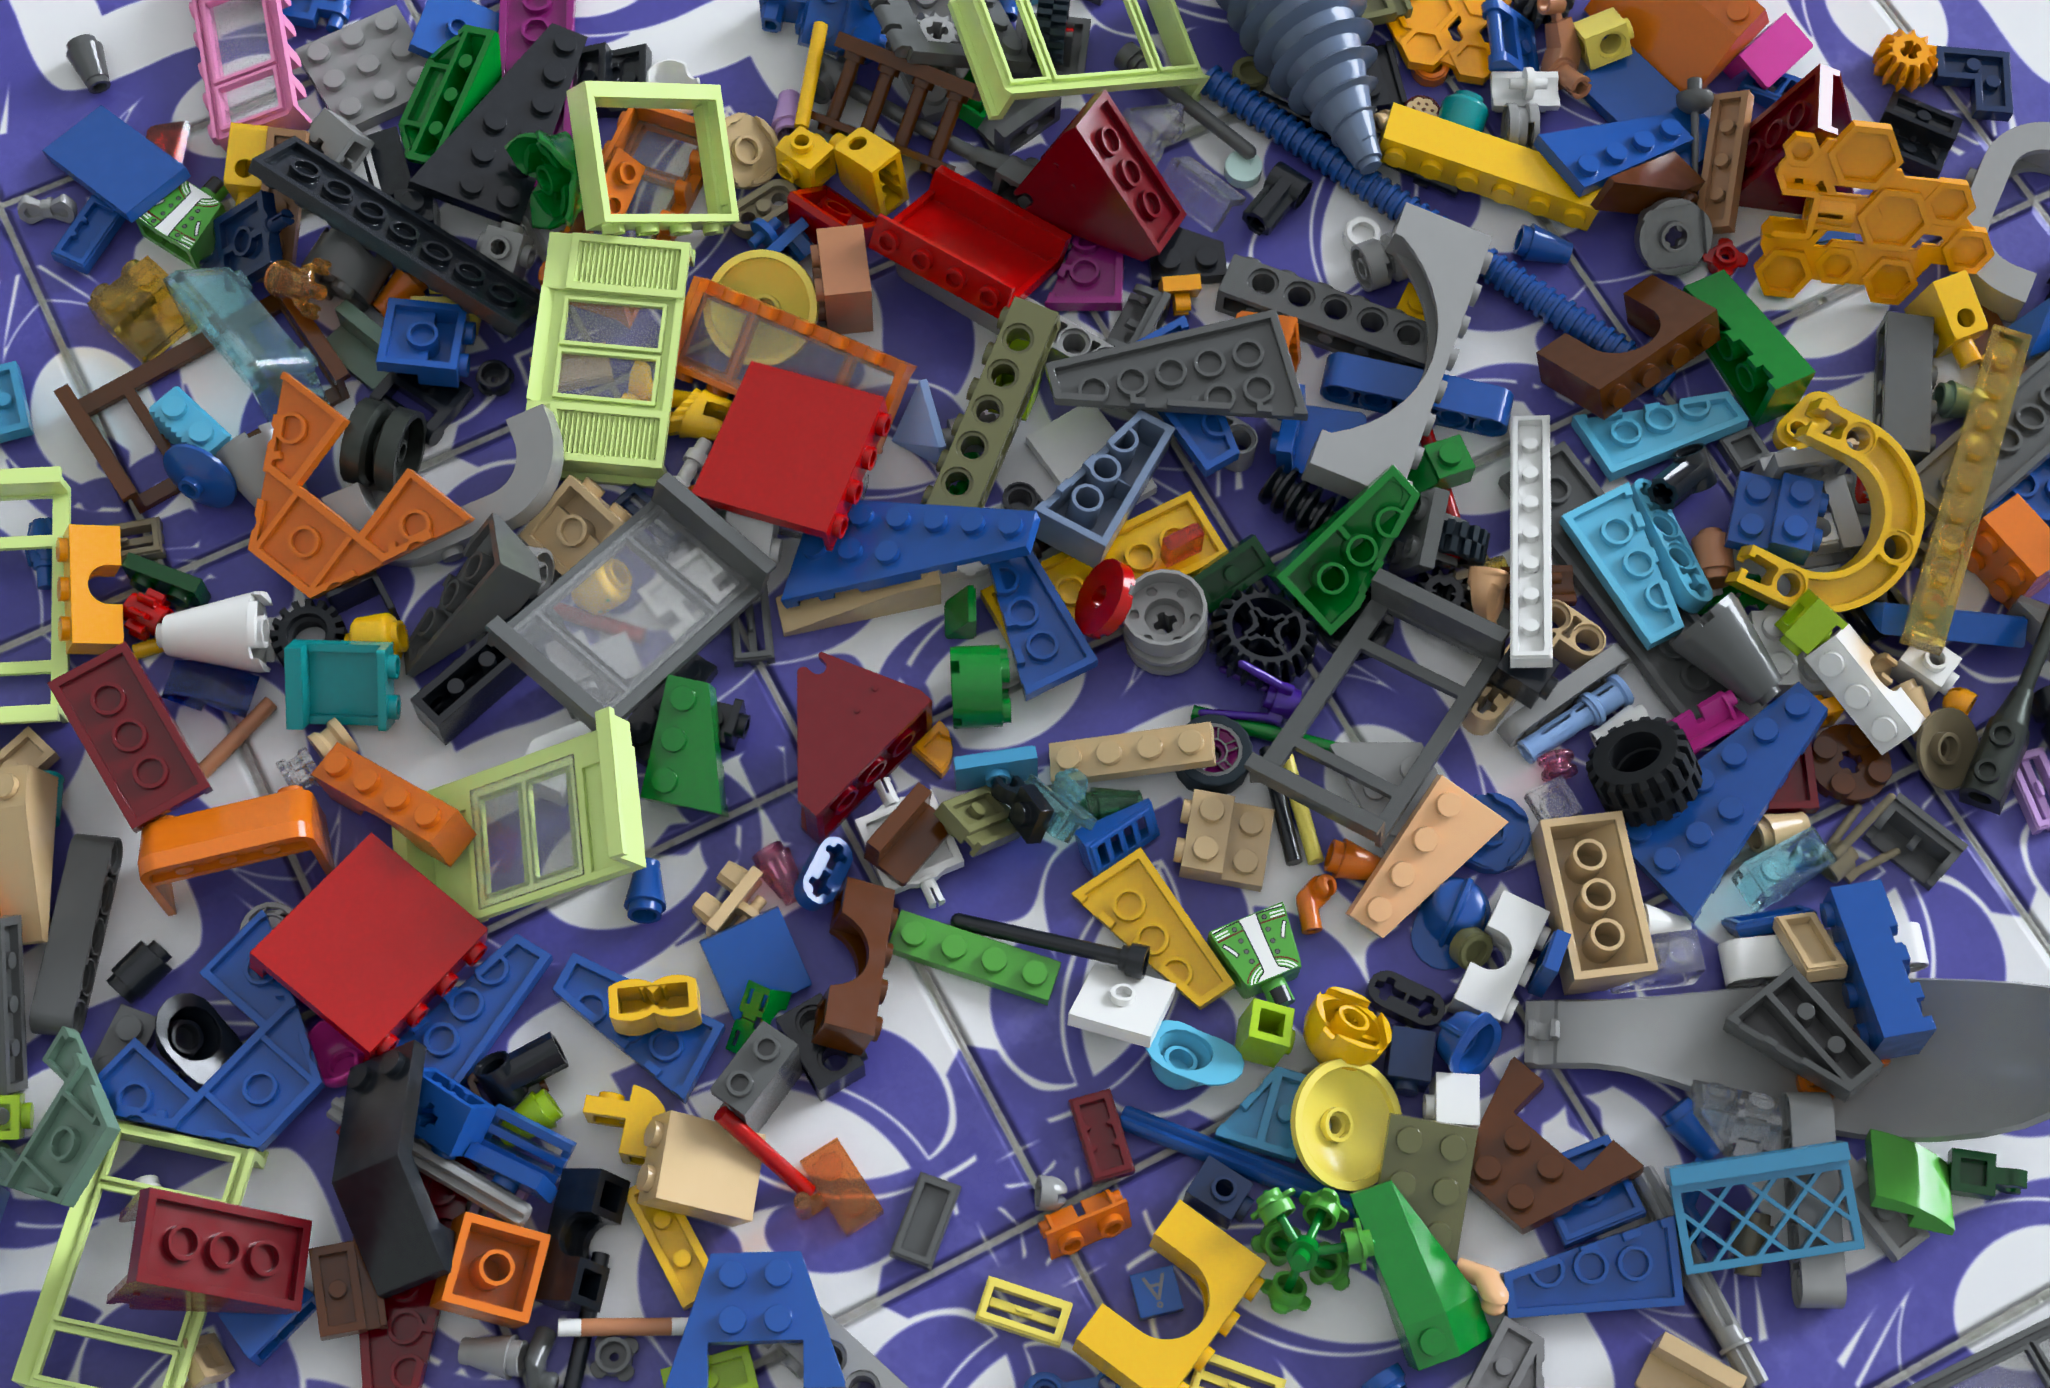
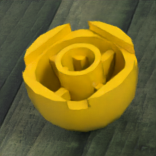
[1303,987,1392,1071]

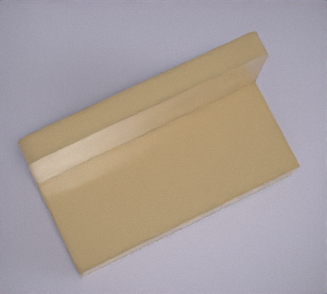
[1634,1331,1747,1388]

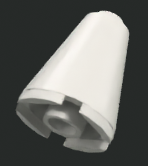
[155,591,276,673]

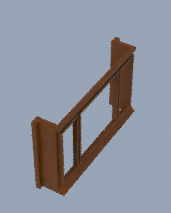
[53,269,351,514]

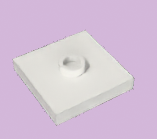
[1067,961,1176,1048]

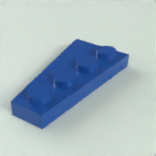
[1136,315,1240,478]
[987,550,1098,702]
[395,933,553,1086]
[552,953,726,1104]

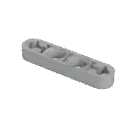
[1497,643,1631,747]

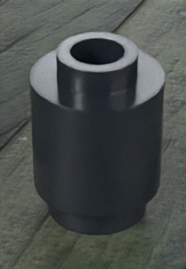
[106,940,172,1004]

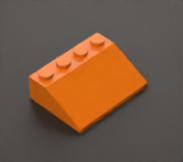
[1584,0,1769,92]

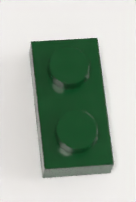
[1190,534,1276,613]
[121,552,212,608]

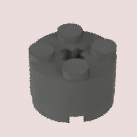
[299,227,394,313]

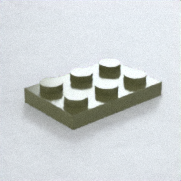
[1378,1113,1478,1261]

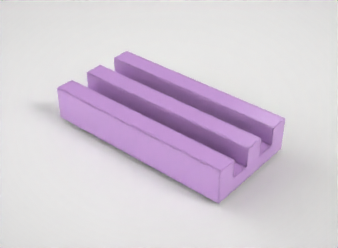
[2012,747,2050,835]

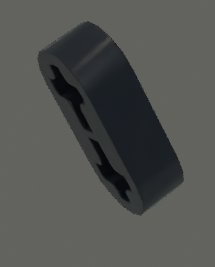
[1365,970,1445,1031]

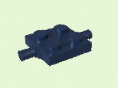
[199,190,295,294]

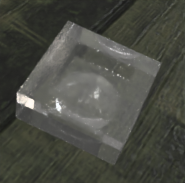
[1524,775,1583,822]

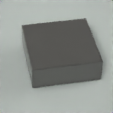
[1716,425,1770,477]

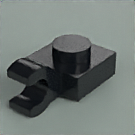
[990,776,1054,844]

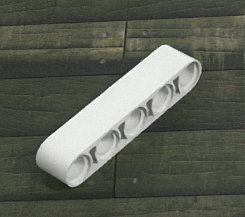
[1717,922,1929,989]

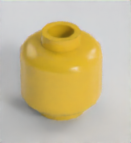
[344,612,409,660]

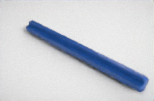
[1120,1106,1356,1219]

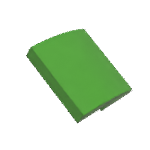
[1865,1129,1955,1236]

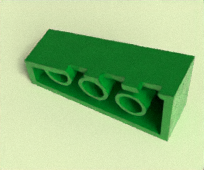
[1682,269,1816,427]

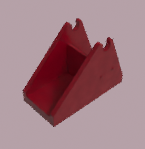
[1739,63,1854,215]
[1014,89,1187,261]
[47,641,213,833]
[797,652,932,844]
[106,1187,312,1314]

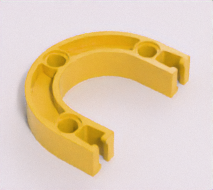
[1724,398,1925,612]

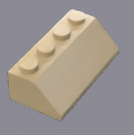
[1531,811,1658,995]

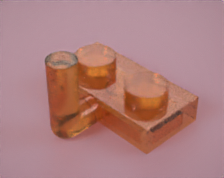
[793,1138,884,1237]

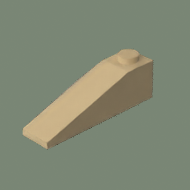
[775,571,941,637]
[0,764,58,945]

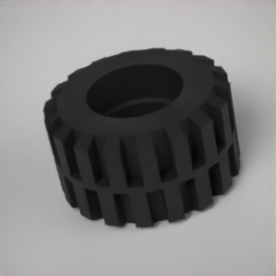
[1586,716,1703,827]

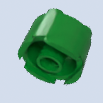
[950,645,1011,729]

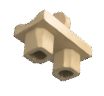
[692,860,767,937]

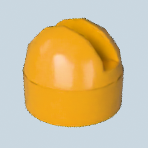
[1942,687,1978,716]

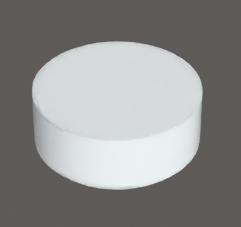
[1343,217,1382,252]

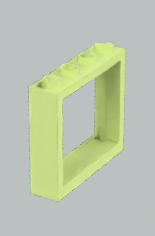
[566,81,740,236]

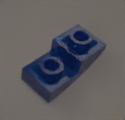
[161,660,260,718]

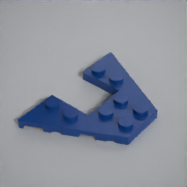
[98,910,326,1152]

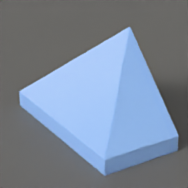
[892,379,946,465]

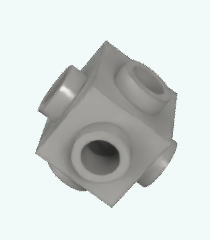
[476,221,536,280]

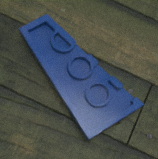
[1533,113,1694,198]
[1501,1215,1685,1318]

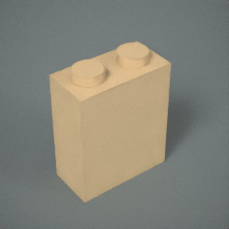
[636,1110,766,1227]

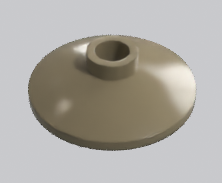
[1916,708,1979,790]

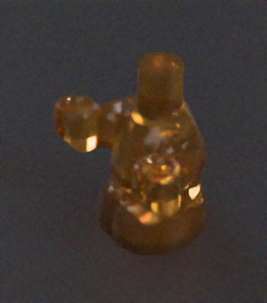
[264,258,332,320]

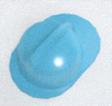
[1145,1020,1245,1090]

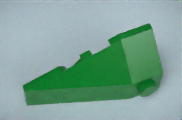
[1349,1180,1492,1371]

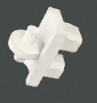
[1490,67,1560,113]

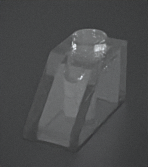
[1610,929,1706,994]

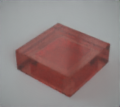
[1160,523,1205,568]

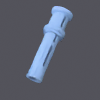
[1517,673,1634,764]

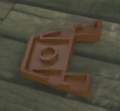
[1469,1056,1644,1235]

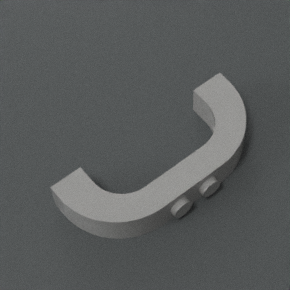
[1949,122,2050,323]
[321,404,564,568]

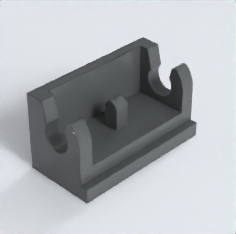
[1105,284,1171,347]
[1862,793,1968,891]

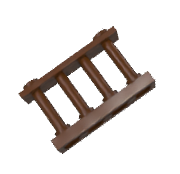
[811,31,981,175]

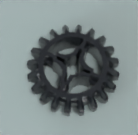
[1207,585,1318,691]

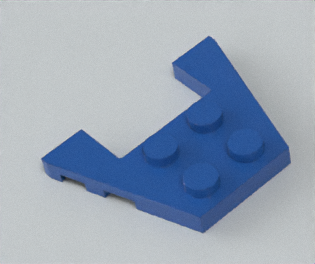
[666,1251,846,1388]

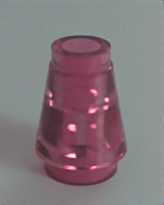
[752,841,799,906]

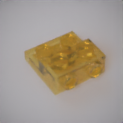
[87,255,205,364]

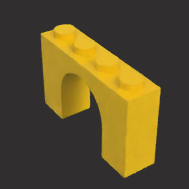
[1072,1199,1267,1388]

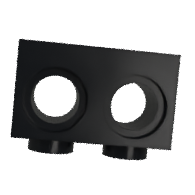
[776,993,868,1102]

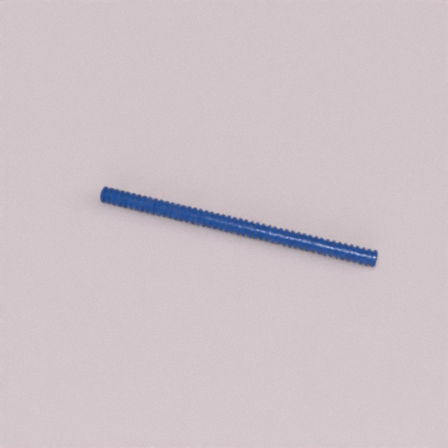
[1200,65,1677,398]

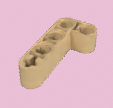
[1462,599,1606,736]

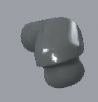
[523,1326,559,1388]

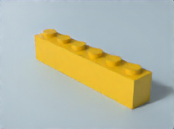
[1379,102,1602,231]

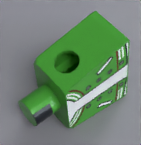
[135,176,229,271]
[1207,902,1301,1007]

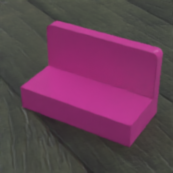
[1723,13,1813,90]

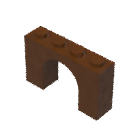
[1536,274,1721,420]

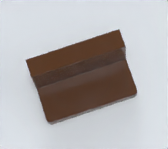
[864,782,949,887]

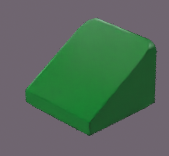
[944,585,977,639]

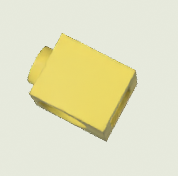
[1574,7,1634,71]

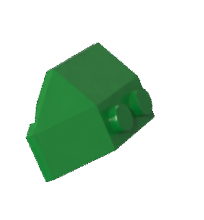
[398,24,502,165]

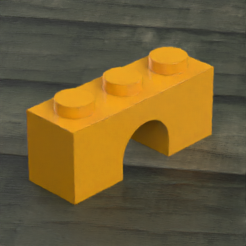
[56,524,124,655]

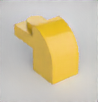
[583,1085,666,1166]

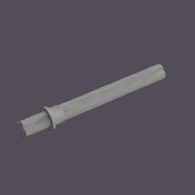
[326,1096,533,1226]
[1632,1165,1769,1388]

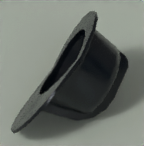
[155,993,243,1085]

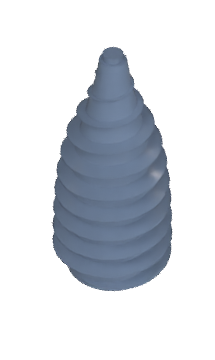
[1216,0,1382,175]

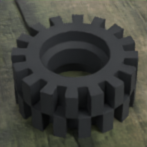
[269,599,348,667]

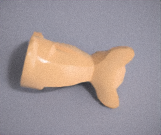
[1467,566,1510,624]

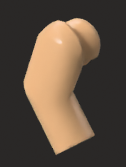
[1456,1258,1509,1316]

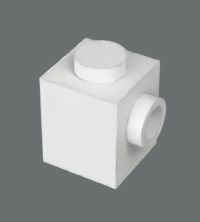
[1890,638,1962,703]
[1422,1072,1480,1129]

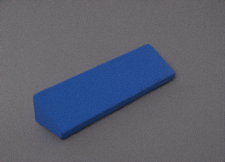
[1862,601,2028,648]

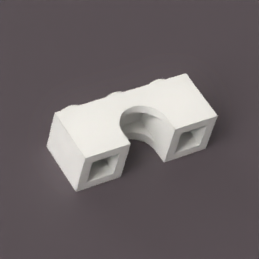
[1804,623,1926,755]
[1447,890,1551,1024]

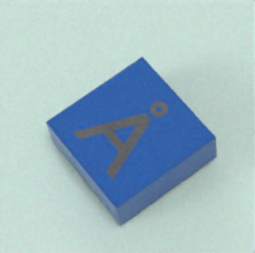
[1129,1265,1184,1321]

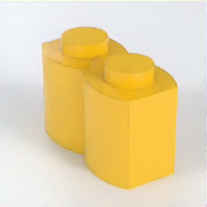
[608,975,702,1036]

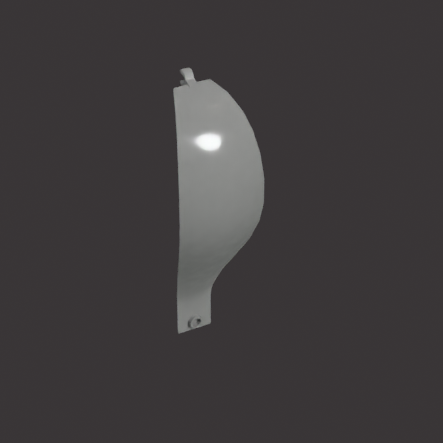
[1524,978,2050,1142]

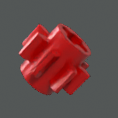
[123,588,174,642]

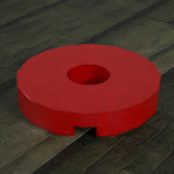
[1074,558,1135,640]

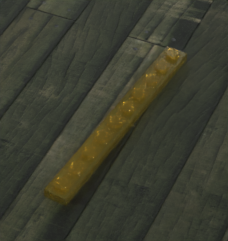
[1899,324,2032,656]

